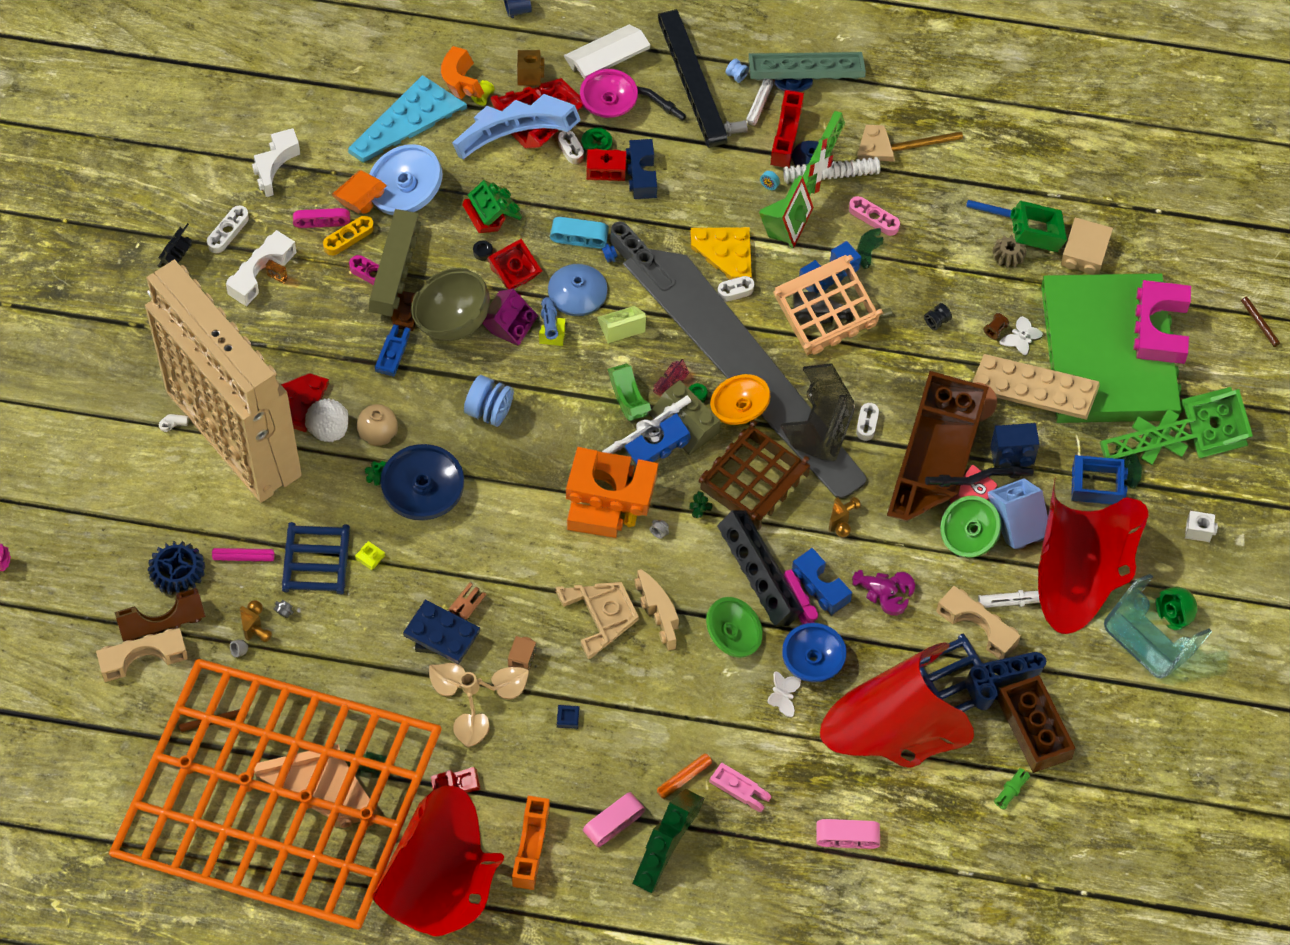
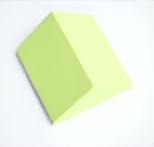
[597,306,646,343]

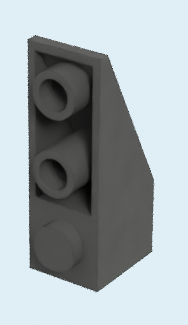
[792,292,854,324]

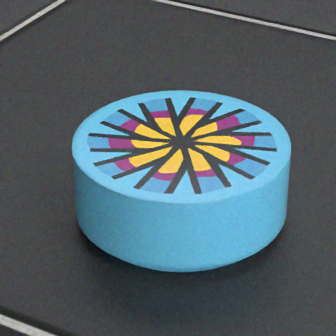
[760,171,780,190]

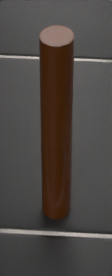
[1241,297,1280,347]
[179,709,240,733]

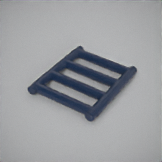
[282,522,350,595]
[920,633,999,712]

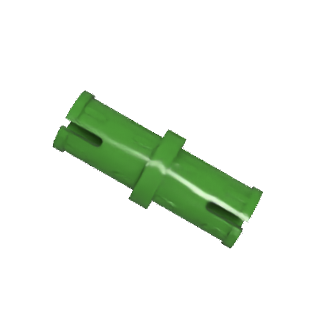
[994,768,1030,810]

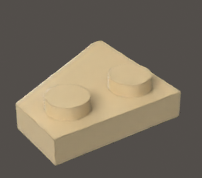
[857,125,895,162]

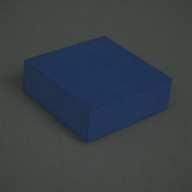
[557,705,580,729]

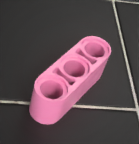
[583,792,646,847]
[816,819,880,849]

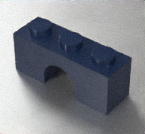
[626,139,657,199]

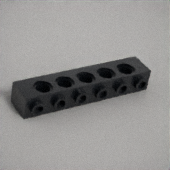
[717,510,804,626]

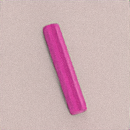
[212,548,275,561]

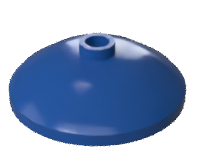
[782,623,846,682]

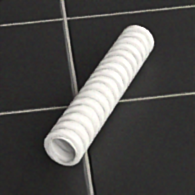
[783,157,880,184]

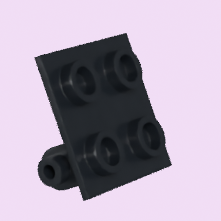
[158,223,192,267]

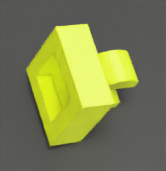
[355,541,385,571]

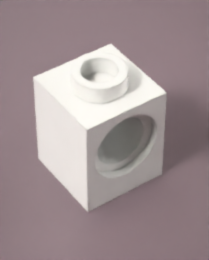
[1185,511,1218,542]

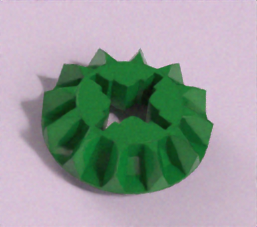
[581,128,612,151]

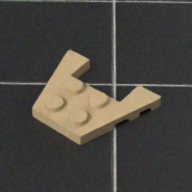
[556,582,639,659]

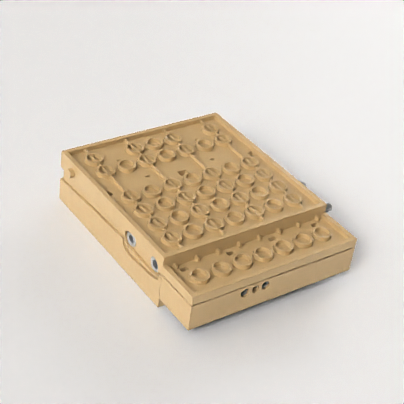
[145,259,302,503]

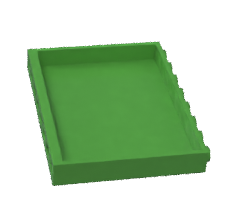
[1041,273,1184,423]

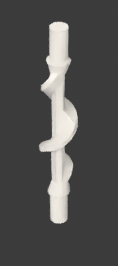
[602,395,692,454]

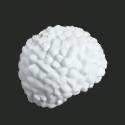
[305,398,348,442]

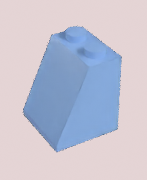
[987,478,1048,549]

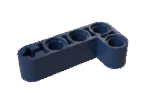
[965,652,1047,710]

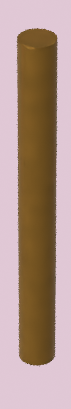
[890,131,963,152]

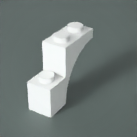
[252,128,300,197]

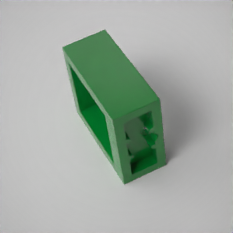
[1010,200,1067,252]

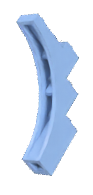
[452,94,581,159]

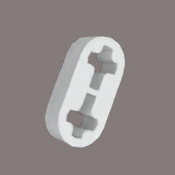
[558,131,584,164]
[717,276,754,302]
[856,403,879,441]

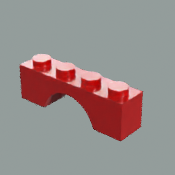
[770,90,804,168]

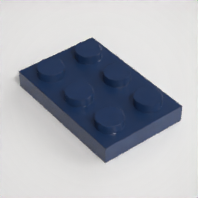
[403,599,480,665]

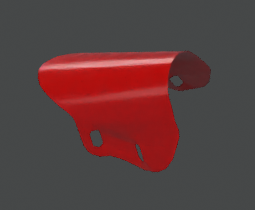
[1038,478,1149,634]
[820,642,974,768]
[373,786,504,937]

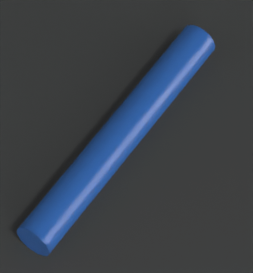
[966,200,1011,218]

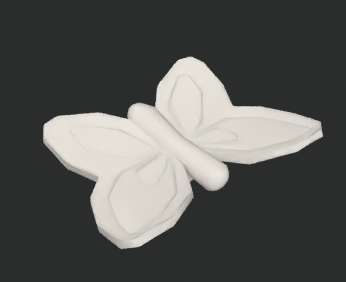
[999,316,1043,355]
[768,671,801,718]

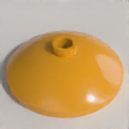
[710,374,771,425]

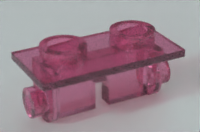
[653,359,689,395]

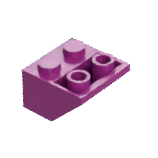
[482,289,539,346]

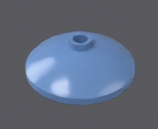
[548,264,607,316]

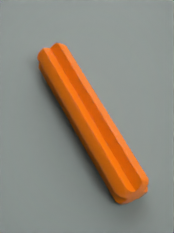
[657,753,712,799]

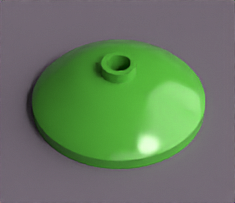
[940,496,1001,558]
[706,597,763,658]

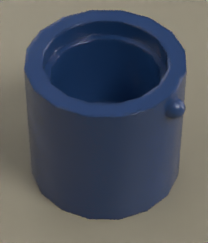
[504,0,532,18]

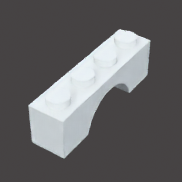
[226,230,297,307]

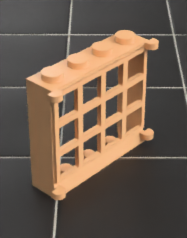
[773,255,883,355]

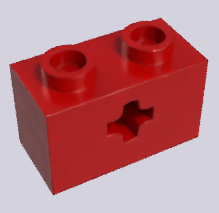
[586,149,626,181]

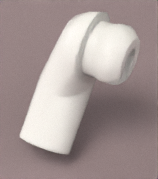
[159,414,189,432]

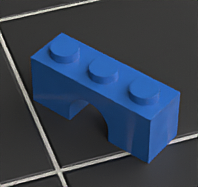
[799,241,861,294]
[625,413,691,466]
[792,548,852,615]

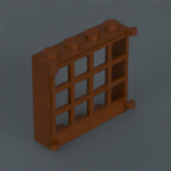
[698,420,810,531]

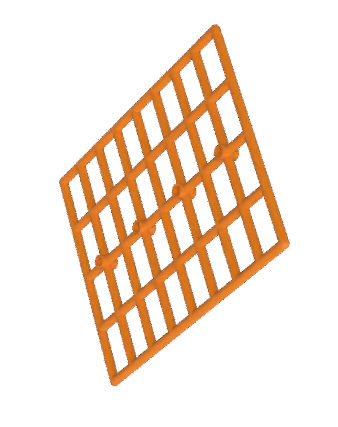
[109,659,442,930]

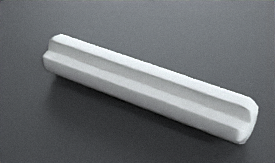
[746,79,774,126]

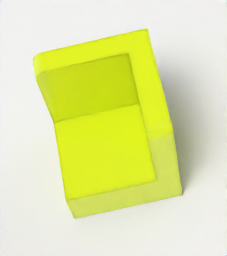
[539,318,566,346]

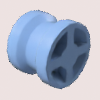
[725,58,749,83]

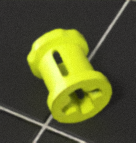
[471,80,495,106]

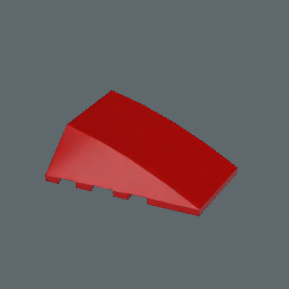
[491,78,584,148]

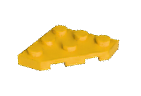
[690,227,752,280]

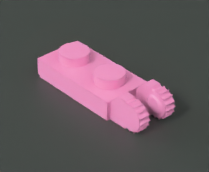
[709,763,771,812]

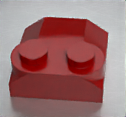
[487,238,542,290]

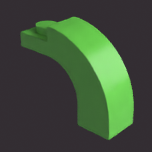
[608,363,651,421]

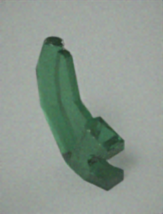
[856,228,884,269]
[1114,445,1142,488]

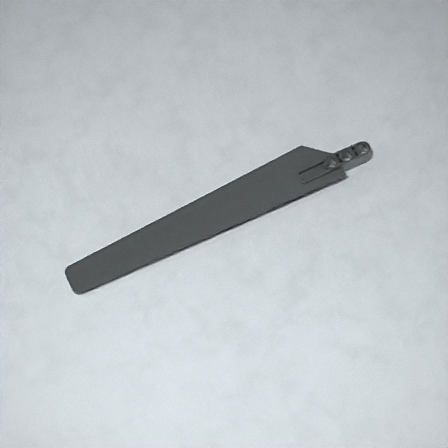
[610,221,866,499]

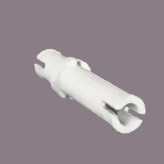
[978,590,1040,608]

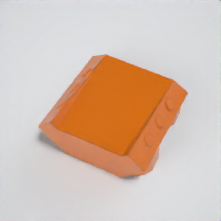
[332,170,387,214]

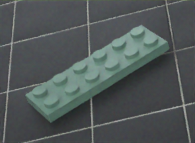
[748,52,866,80]

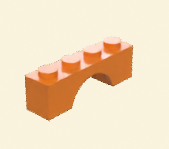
[512,796,550,890]

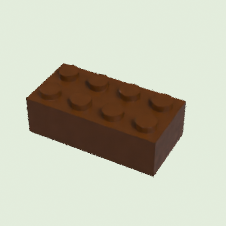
[997,675,1076,773]

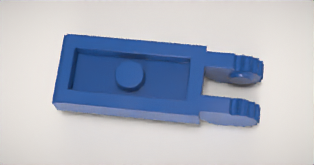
[375,324,411,377]

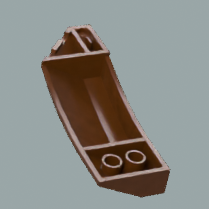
[887,371,989,522]

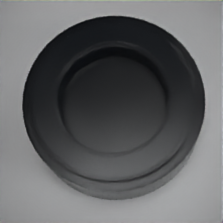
[473,240,493,261]

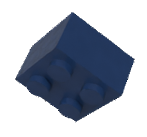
[990,423,1040,468]

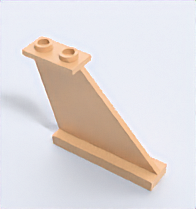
[254,744,377,828]

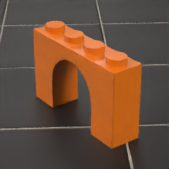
[566,447,659,516]
[567,451,635,538]

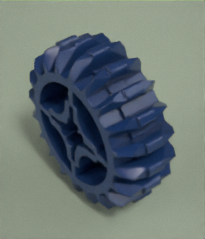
[148,540,205,596]

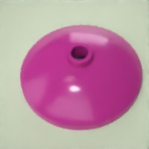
[580,69,638,118]

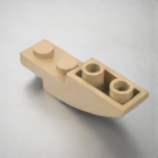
[634,569,679,651]

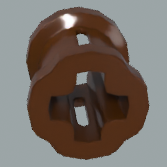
[983,313,1009,340]

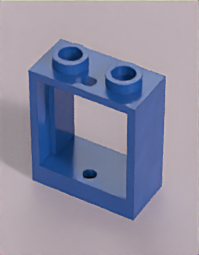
[1071,455,1128,505]

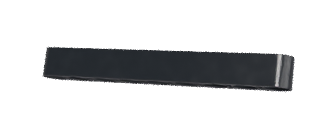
[658,9,728,148]

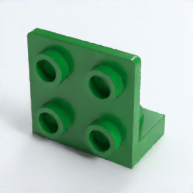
[467,180,522,226]

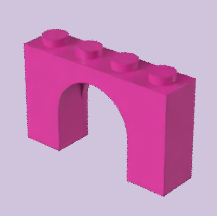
[1133,280,1191,364]

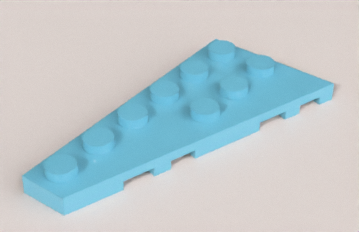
[348,75,467,163]

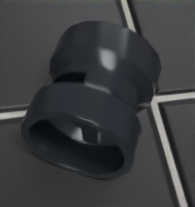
[924,303,952,330]

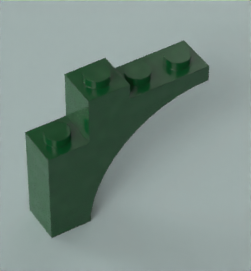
[632,788,705,893]

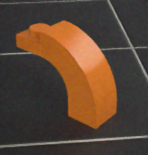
[441,46,484,100]

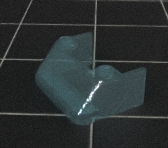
[1104,574,1212,679]

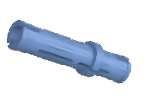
[541,297,558,339]

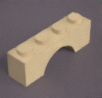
[936,586,1021,660]
[96,628,188,682]

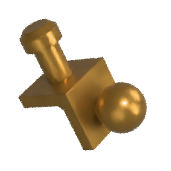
[829,497,861,537]
[240,600,272,642]

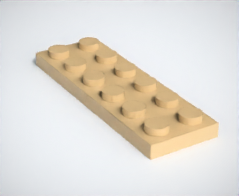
[973,354,1100,420]

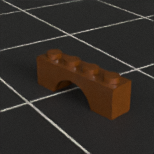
[114,588,206,642]

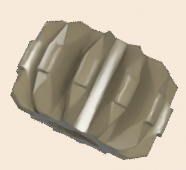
[992,235,1027,268]

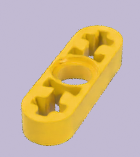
[323,216,374,256]

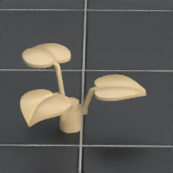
[429,663,529,747]

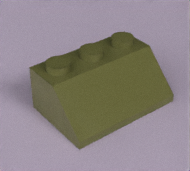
[649,380,720,455]

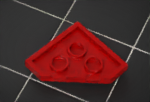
[281,373,329,432]

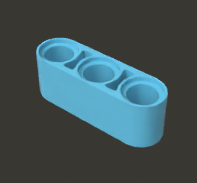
[550,217,609,249]

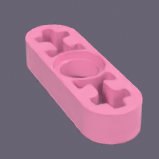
[849,196,900,236]

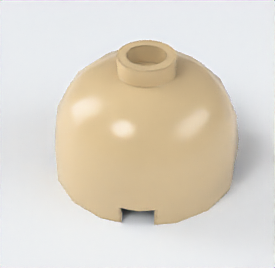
[357,404,398,446]

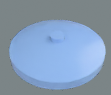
[369,144,443,215]

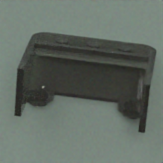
[780,363,855,462]

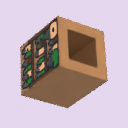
[508,636,536,671]

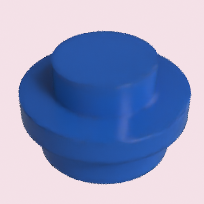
[602,244,618,263]

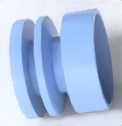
[464,375,514,427]

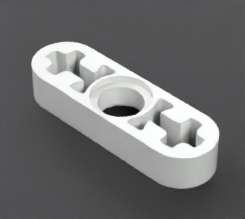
[207,206,249,253]

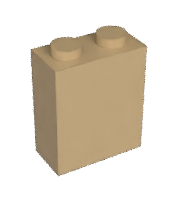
[1061,217,1113,275]

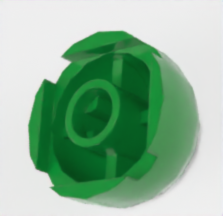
[1156,586,1198,630]

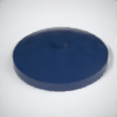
[381,444,464,520]

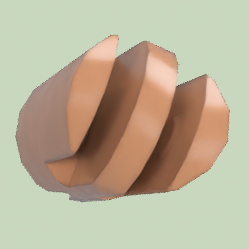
[448,582,486,620]

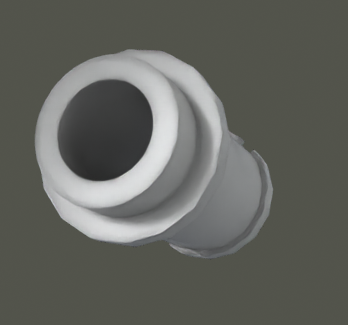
[723,120,748,137]

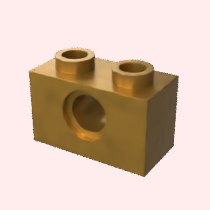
[517,50,544,86]

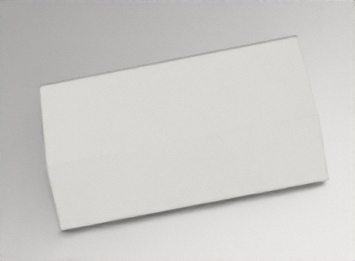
[564,24,650,79]

